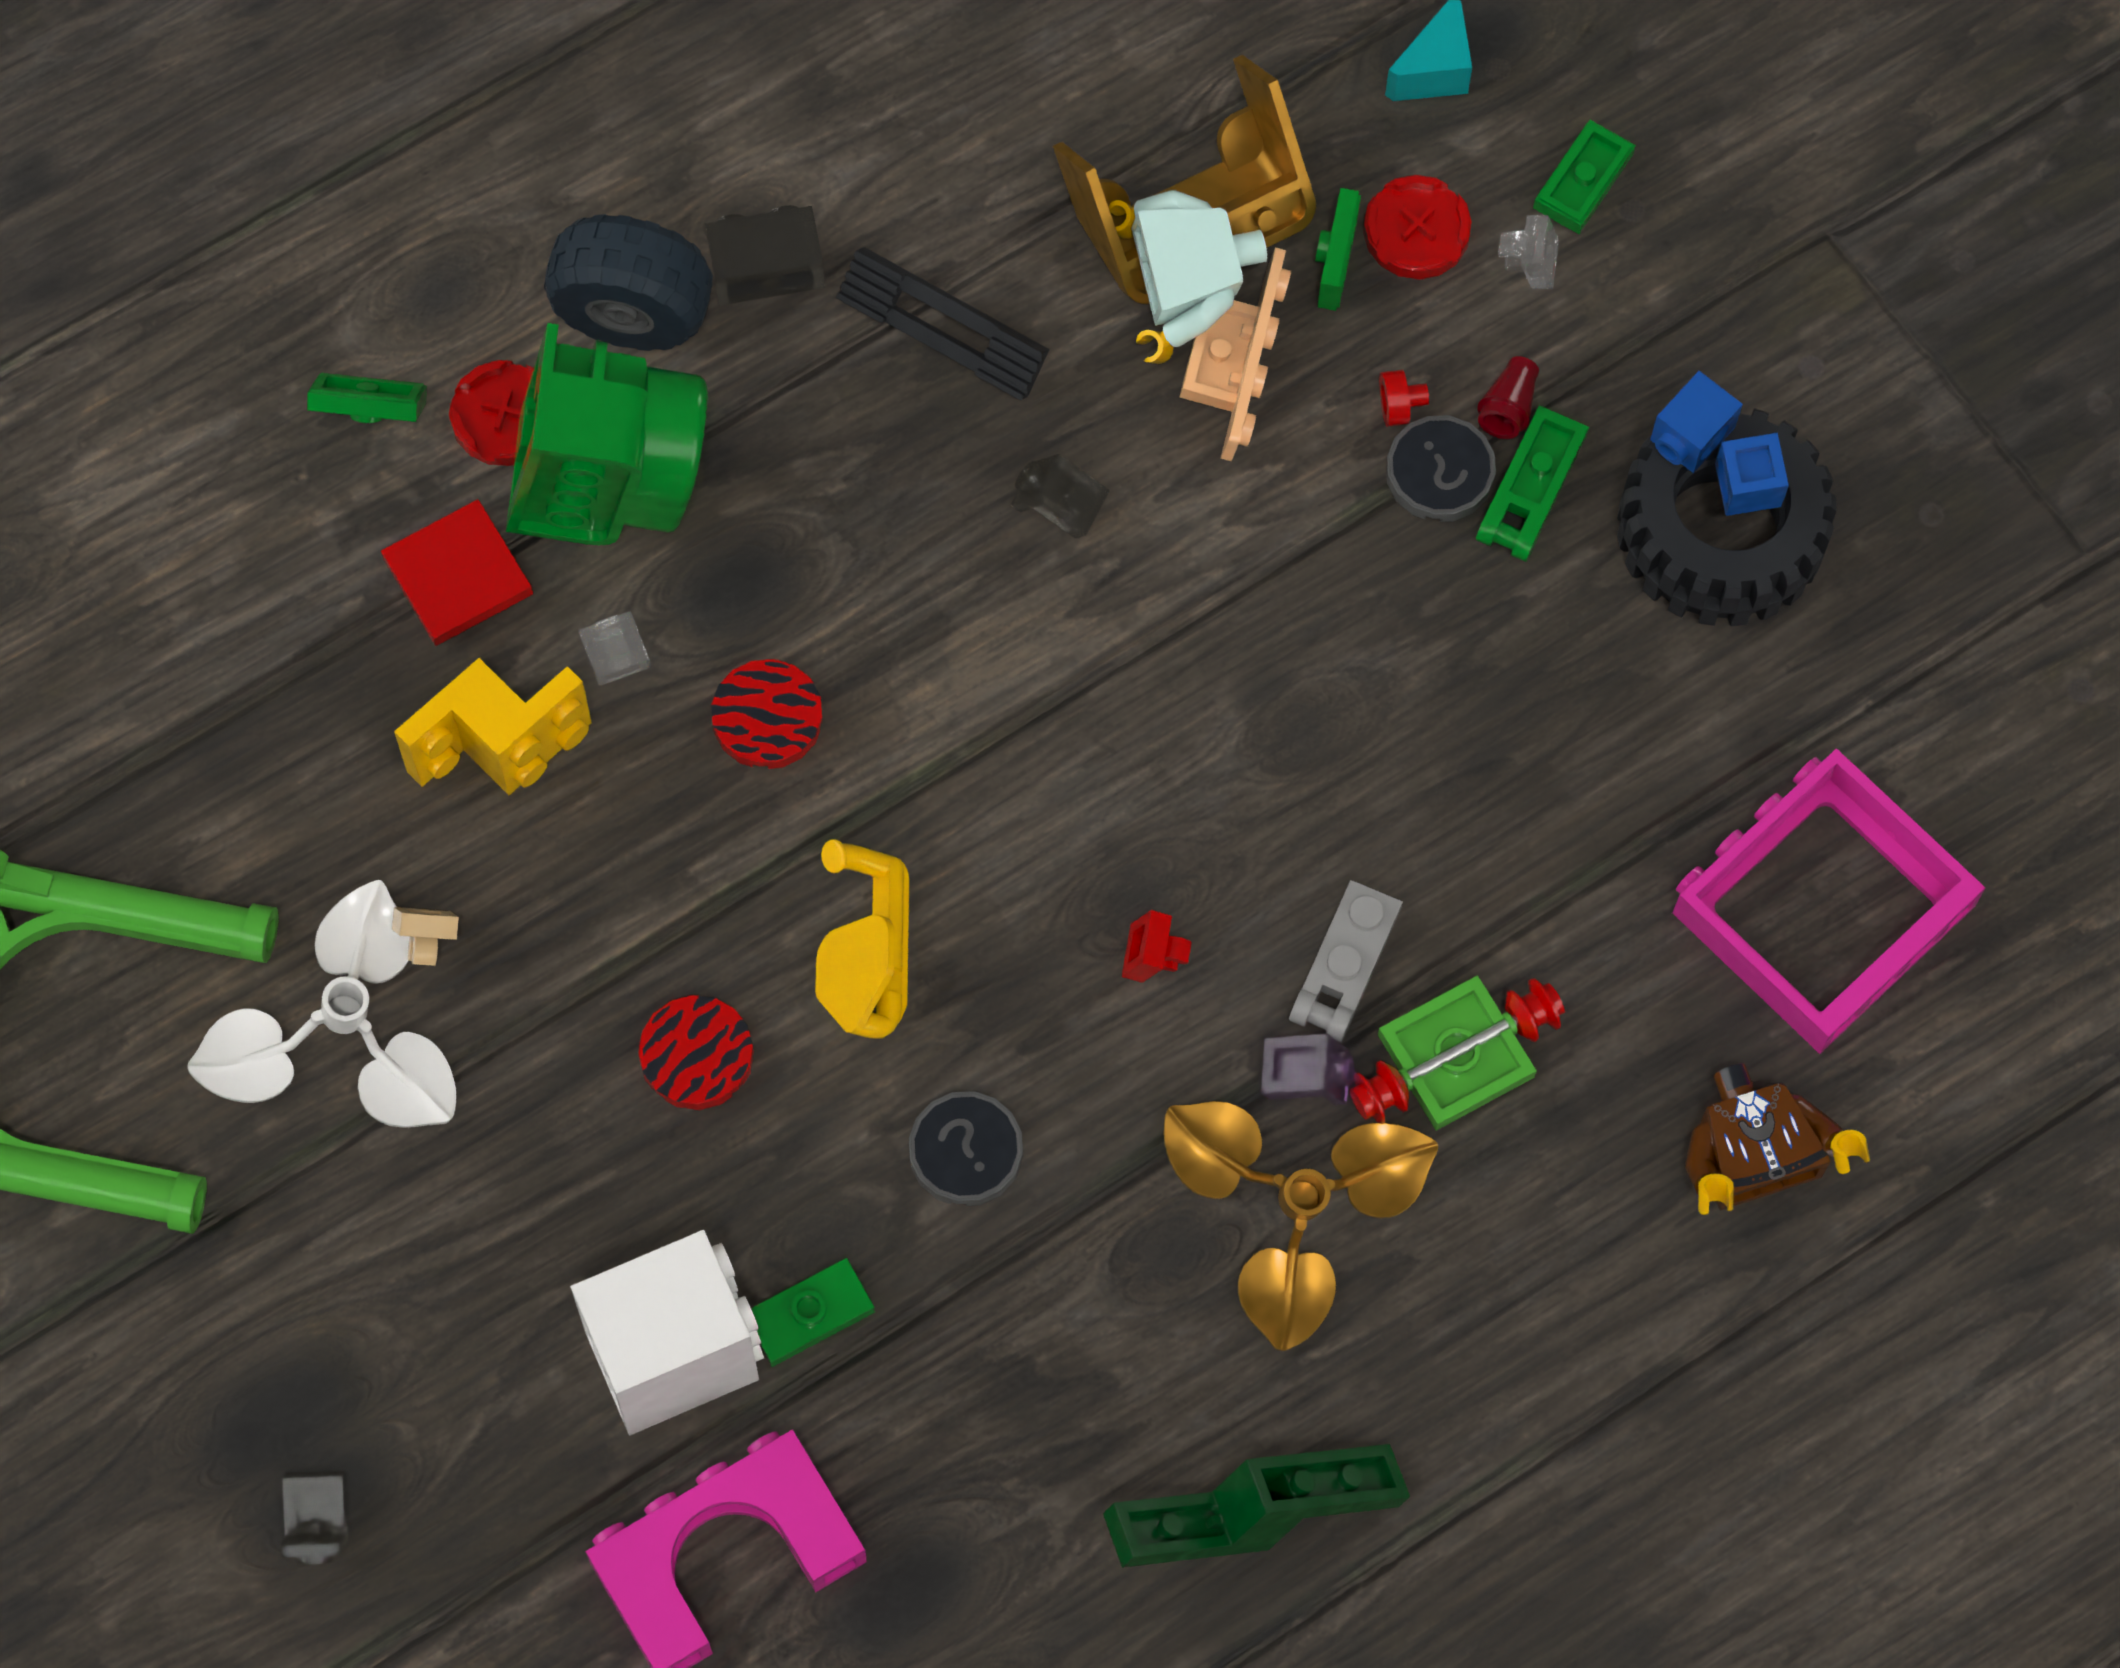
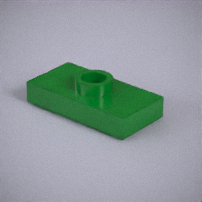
[1533,120,1636,234]
[1315,188,1361,311]
[307,373,427,423]
[751,1258,875,1367]

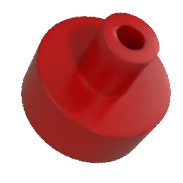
[1379,370,1429,427]

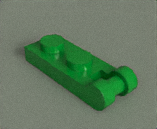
[1476,405,1589,562]

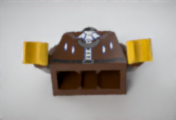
[1685,1063,1870,1215]

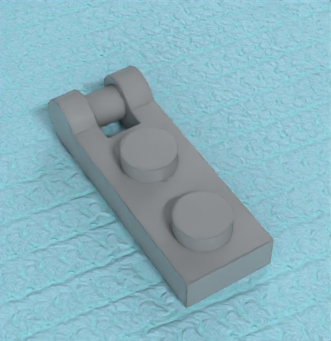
[1289,880,1403,1043]

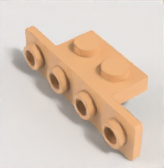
[1179,247,1291,461]

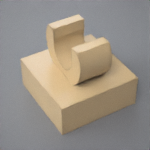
[392,907,459,966]

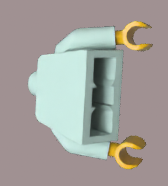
[1108,190,1267,364]

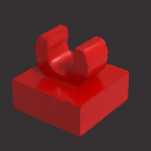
[1122,910,1192,983]

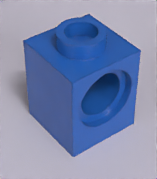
[1650,371,1743,473]
[1715,433,1789,516]

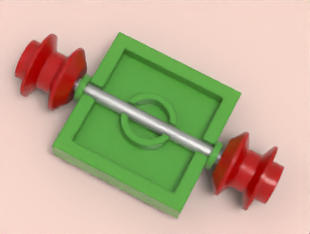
[1350,975,1565,1131]

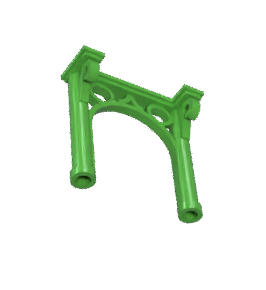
[0,850,279,1234]

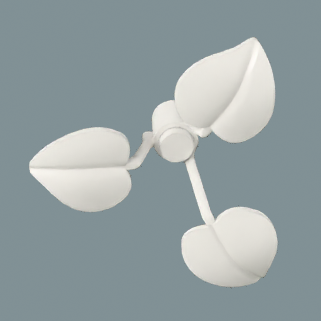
[188,880,456,1128]

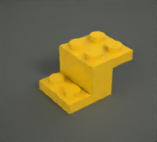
[394,658,592,795]

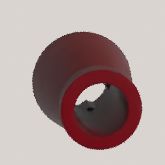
[1477,356,1539,439]

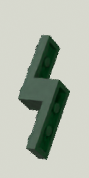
[1103,1444,1410,1568]

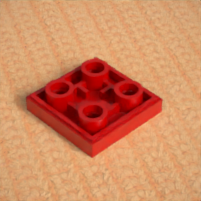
[381,499,533,647]

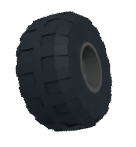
[544,214,713,351]

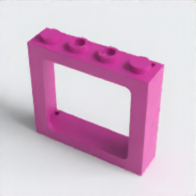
[1673,748,1985,1054]

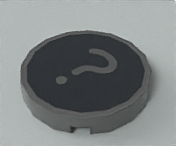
[1386,415,1496,522]
[909,1091,1023,1206]

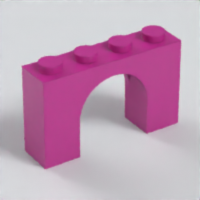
[585,1429,867,1668]

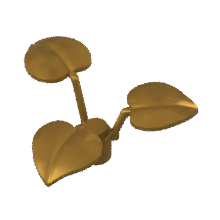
[1164,1101,1438,1351]

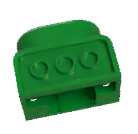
[505,323,708,546]

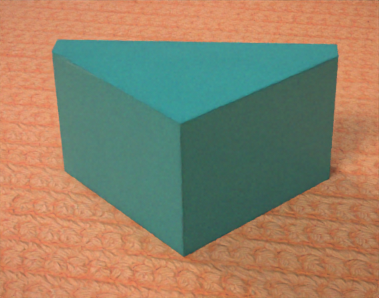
[1385,0,1472,101]

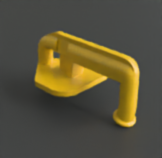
[815,839,909,1039]

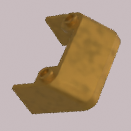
[1053,55,1316,304]

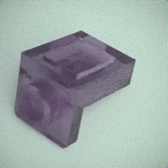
[1261,1034,1355,1105]

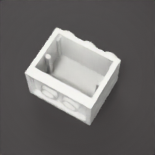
[570,1230,764,1436]

